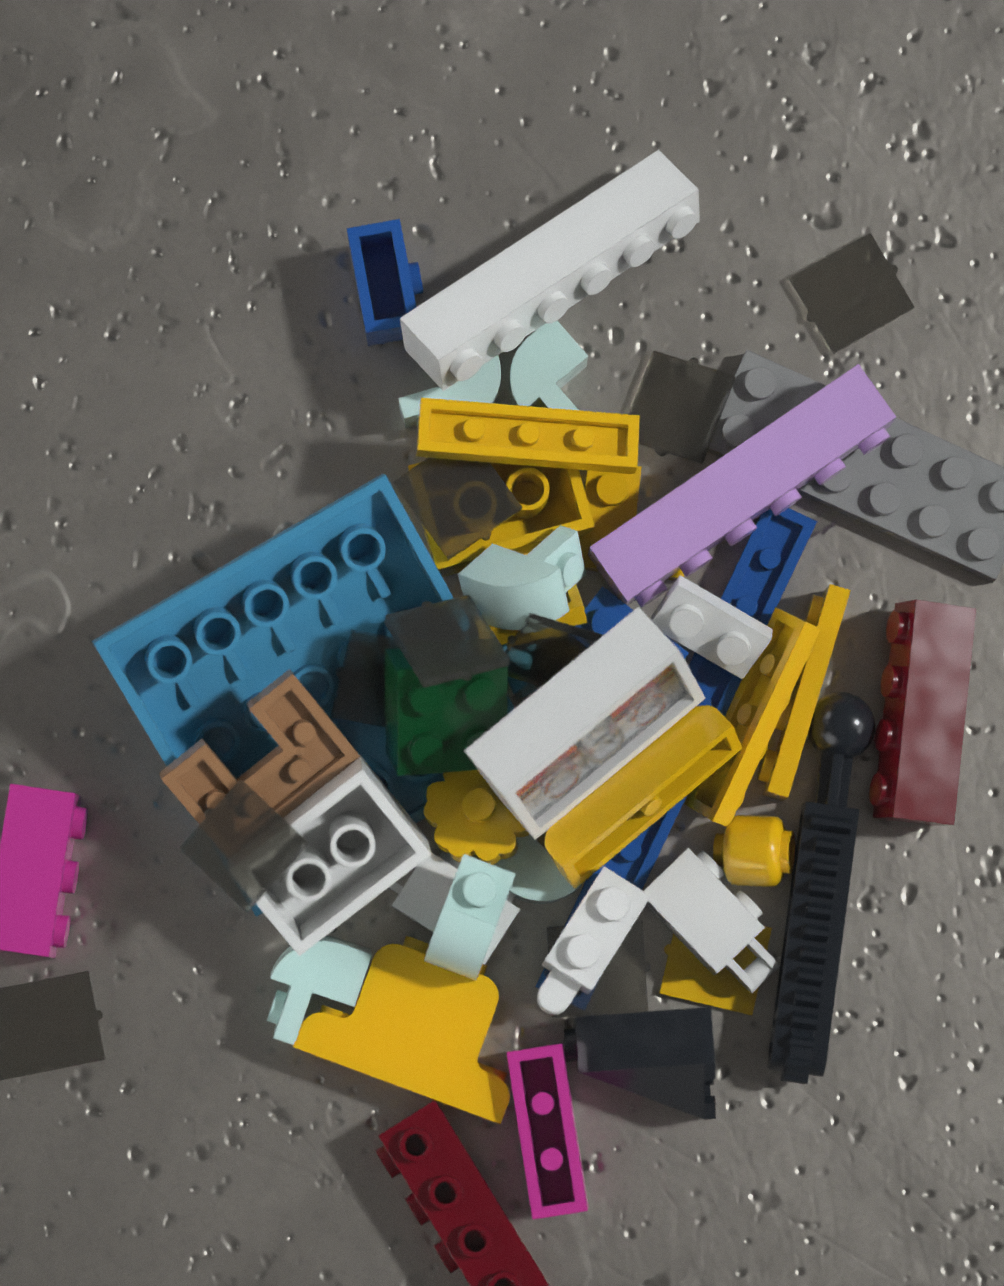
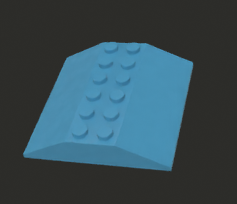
[92,473,515,917]

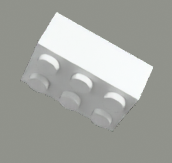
[229,754,431,956]

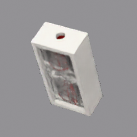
[465,607,705,840]

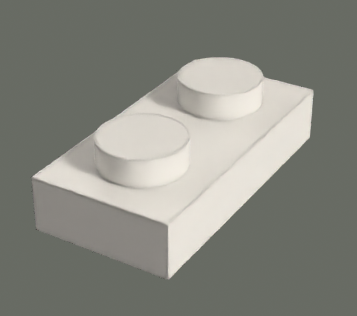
[651,575,773,680]

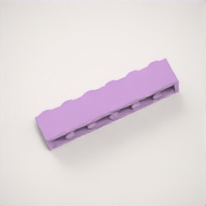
[588,364,896,608]

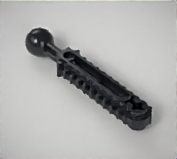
[767,692,876,1084]

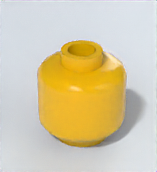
[713,815,795,887]

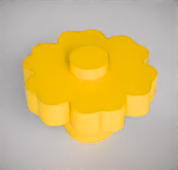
[424,770,530,865]

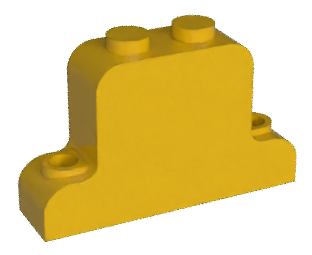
[544,705,743,889]
[293,936,510,1124]

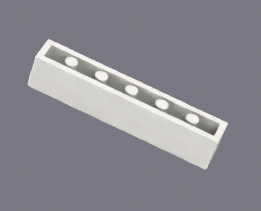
[400,150,700,391]

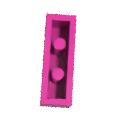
[0,784,88,958]
[507,1043,589,1220]

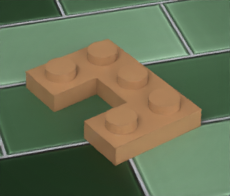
[159,669,360,860]

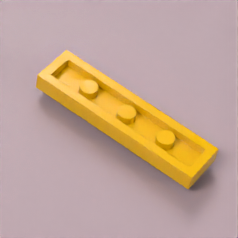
[416,397,640,474]
[757,584,851,802]
[684,607,821,827]

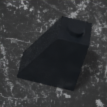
[564,1007,716,1119]

